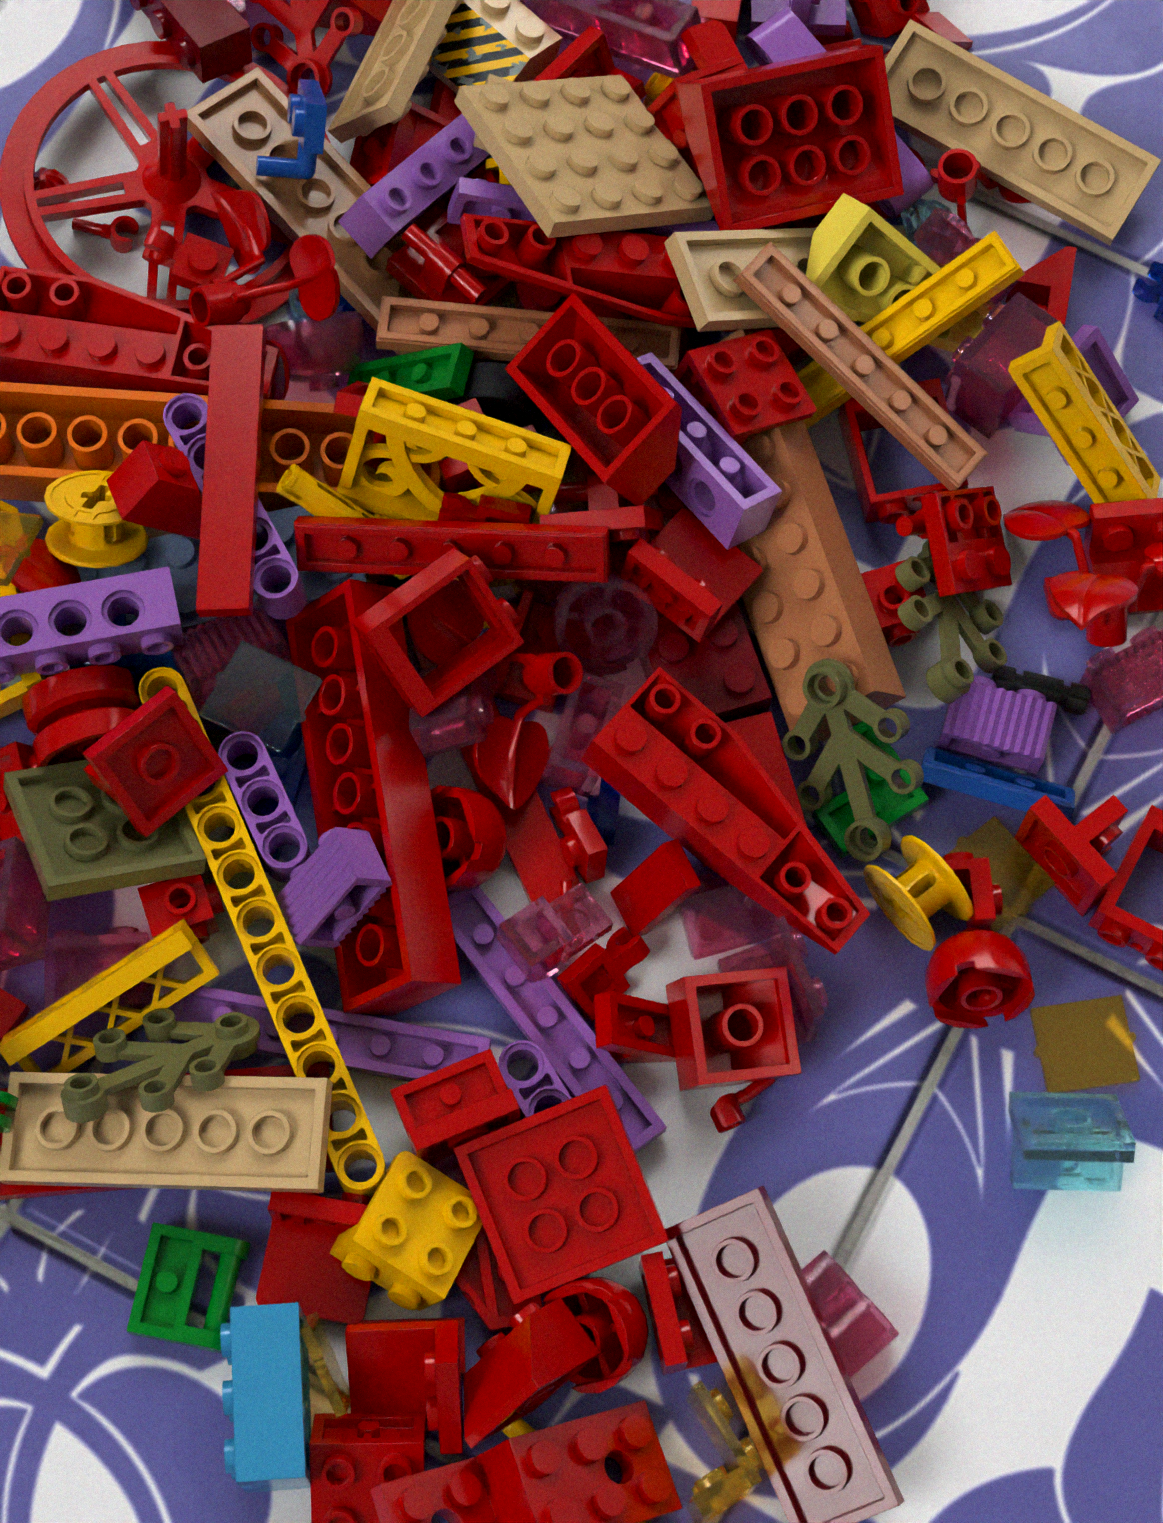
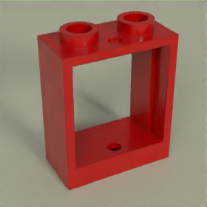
[837,378,969,524]
[351,548,525,718]
[1088,805,1163,971]

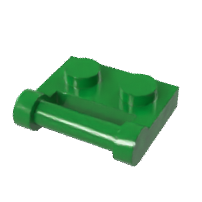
[126,1222,251,1353]

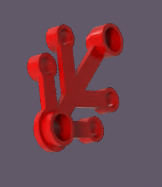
[249,0,363,97]

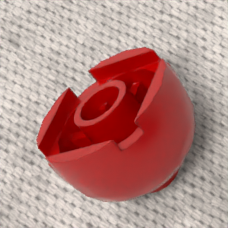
[430,785,507,892]
[925,928,1035,1029]
[543,1277,649,1393]

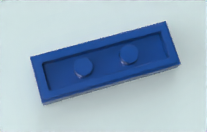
[921,746,1075,821]

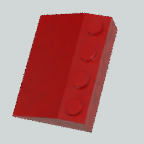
[677,45,904,230]

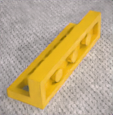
[1008,321,1161,504]
[0,919,220,1073]

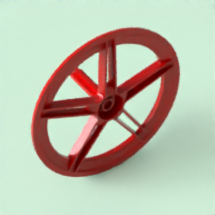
[0,41,331,326]

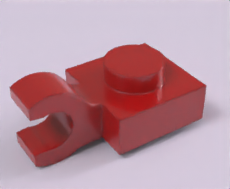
[142,227,234,290]
[438,492,532,524]
[557,927,651,1021]

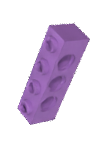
[338,114,492,259]
[636,352,782,550]
[0,566,184,684]

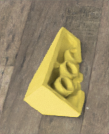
[806,193,999,357]

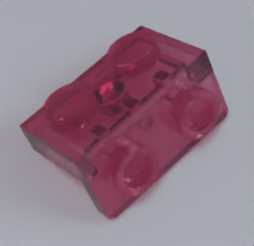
[40,926,155,1012]

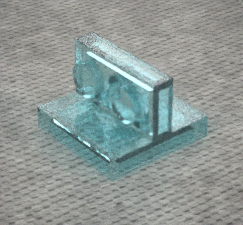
[1008,1092,1136,1191]

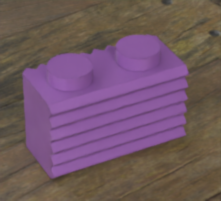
[937,675,1057,774]
[276,827,392,948]

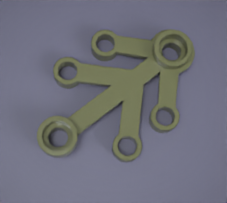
[895,540,1007,704]
[782,658,924,862]
[60,1008,261,1123]

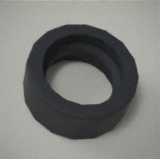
[448,362,543,431]

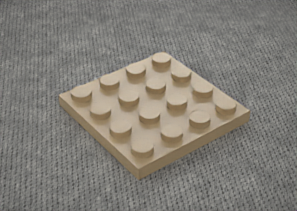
[454,75,714,238]

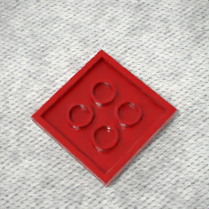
[453,1084,671,1305]

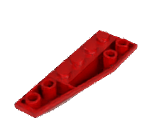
[460,213,756,332]
[0,266,280,399]
[581,667,870,955]

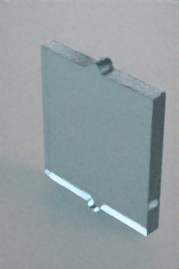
[199,640,323,753]

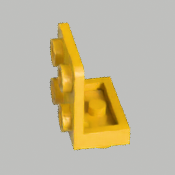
[329,1151,483,1311]

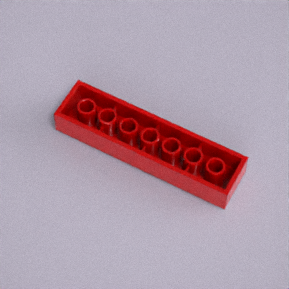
[286,579,462,1016]

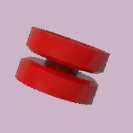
[21,665,140,767]

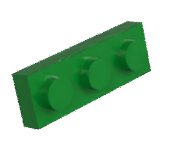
[346,342,474,400]

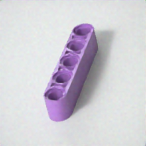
[744,7,933,218]
[163,393,308,620]

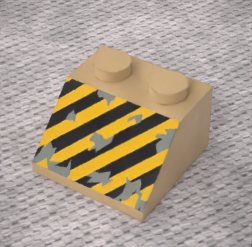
[427,0,562,94]

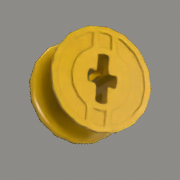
[44,470,149,569]
[863,835,974,951]

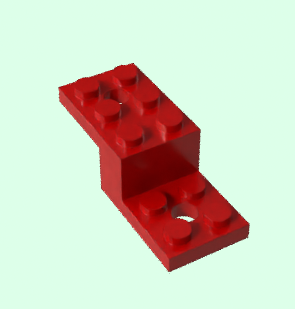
[370,1400,682,1523]

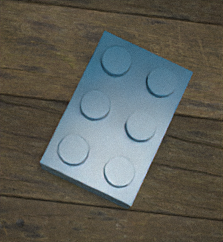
[220,1302,312,1493]

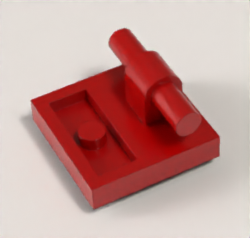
[385,210,517,306]
[540,474,664,545]
[896,486,1012,597]

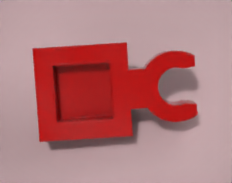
[549,786,608,884]

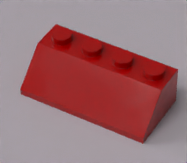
[504,293,682,506]

